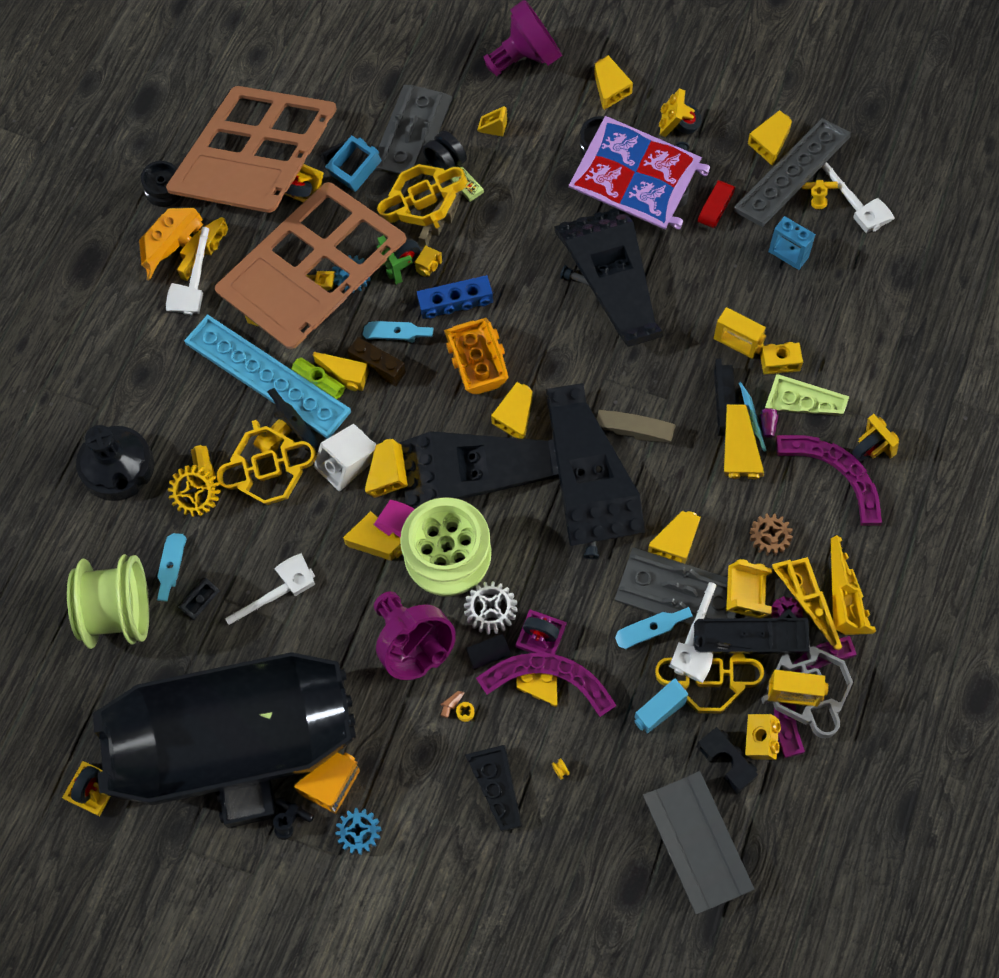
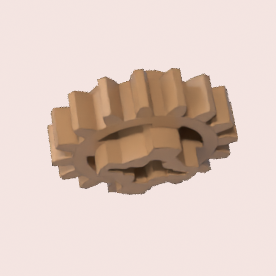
[749,514,793,556]

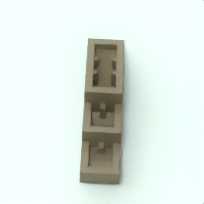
[419,190,462,248]
[596,410,675,442]

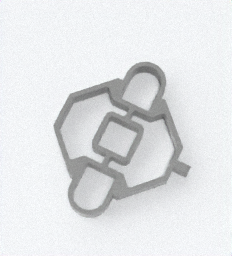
[761,645,853,738]

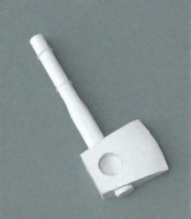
[822,162,895,233]
[166,227,209,316]
[225,553,315,625]
[669,582,716,683]

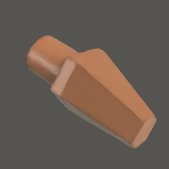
[441,691,465,718]

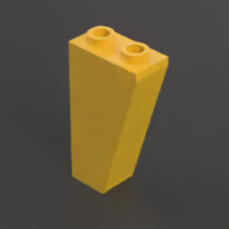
[724,404,764,479]

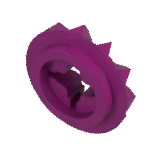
[771,596,803,618]

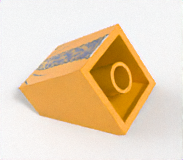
[294,752,360,814]

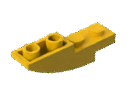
[177,217,228,281]

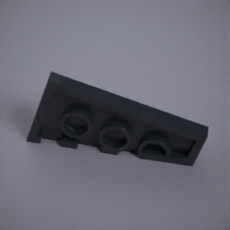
[465,745,522,832]

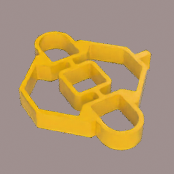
[377,164,467,228]
[217,420,317,505]
[655,643,764,714]

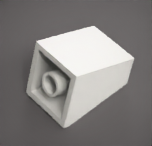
[314,424,376,491]

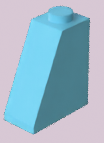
[635,678,688,734]

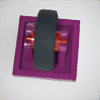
[516,609,567,654]

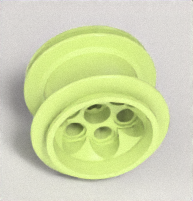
[400,497,491,596]
[67,554,149,649]

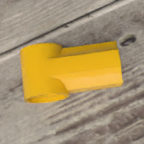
[253,419,291,457]
[191,445,216,484]

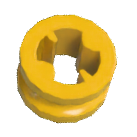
[456,702,475,722]
[552,758,570,780]

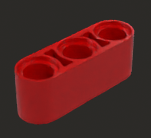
[698,180,735,229]

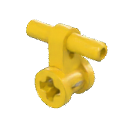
[802,180,838,209]

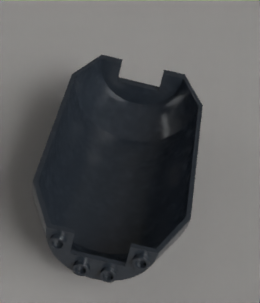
[93,652,356,805]

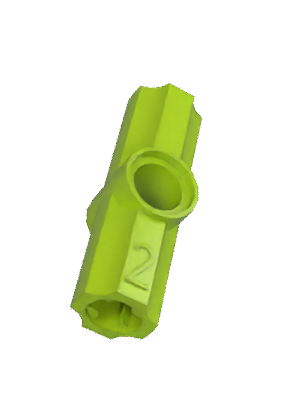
[291,357,345,399]

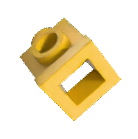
[415,246,442,277]

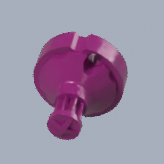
[483,0,563,76]
[374,591,456,680]

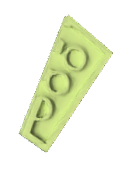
[765,374,849,416]

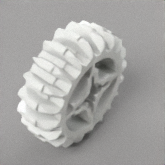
[464,581,517,635]

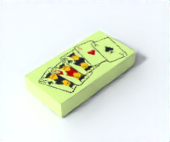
[449,167,484,202]

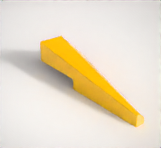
[831,535,876,635]
[772,557,842,650]

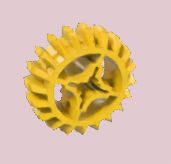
[168,465,220,517]

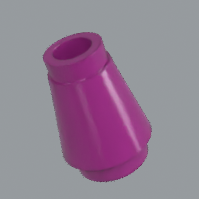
[760,409,779,438]

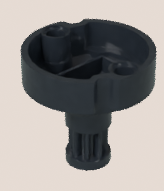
[76,425,154,501]

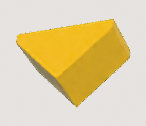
[477,106,507,137]

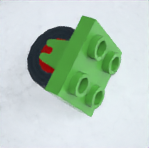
[376,235,421,284]

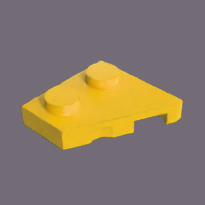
[517,673,557,707]

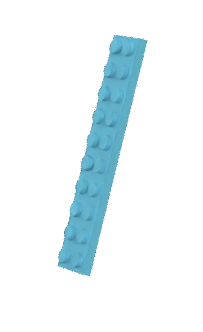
[184,314,351,439]

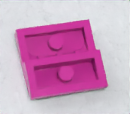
[373,500,414,537]

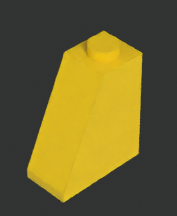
[594,55,633,110]
[748,110,792,165]
[491,382,533,439]
[365,439,408,498]
[343,511,402,561]
[648,511,701,564]

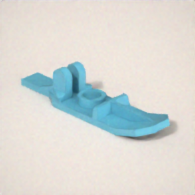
[363,321,434,343]
[738,382,767,451]
[157,533,187,601]
[615,607,693,649]

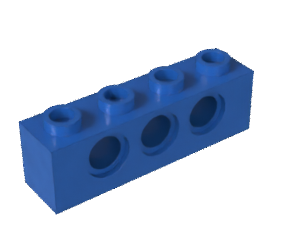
[417,275,493,319]

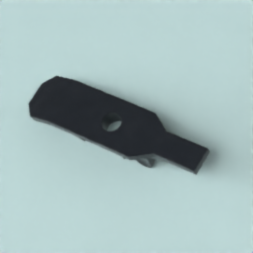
[267,388,318,453]

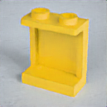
[726,559,772,618]

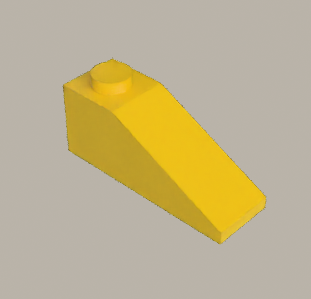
[313,352,369,391]

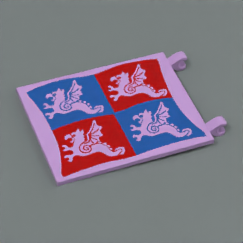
[569,116,710,230]

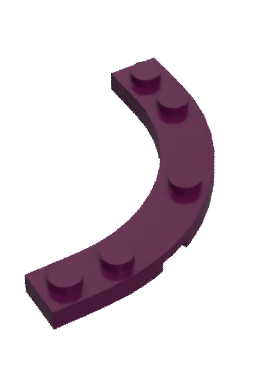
[776,435,882,526]
[774,636,857,759]
[476,653,617,717]

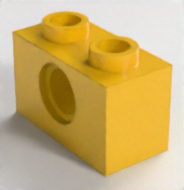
[760,342,803,375]
[745,714,781,760]

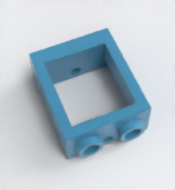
[325,135,382,192]
[769,216,816,270]

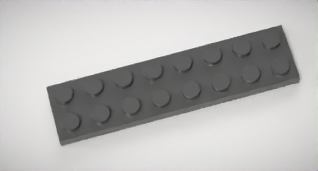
[734,118,851,227]

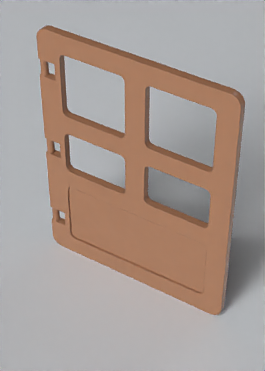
[166,86,337,213]
[215,182,407,349]

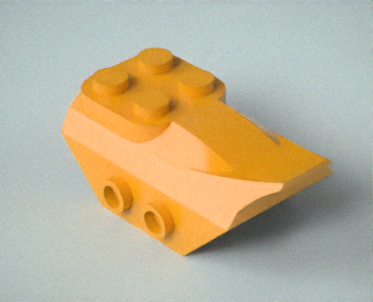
[139,208,203,281]
[444,318,508,394]

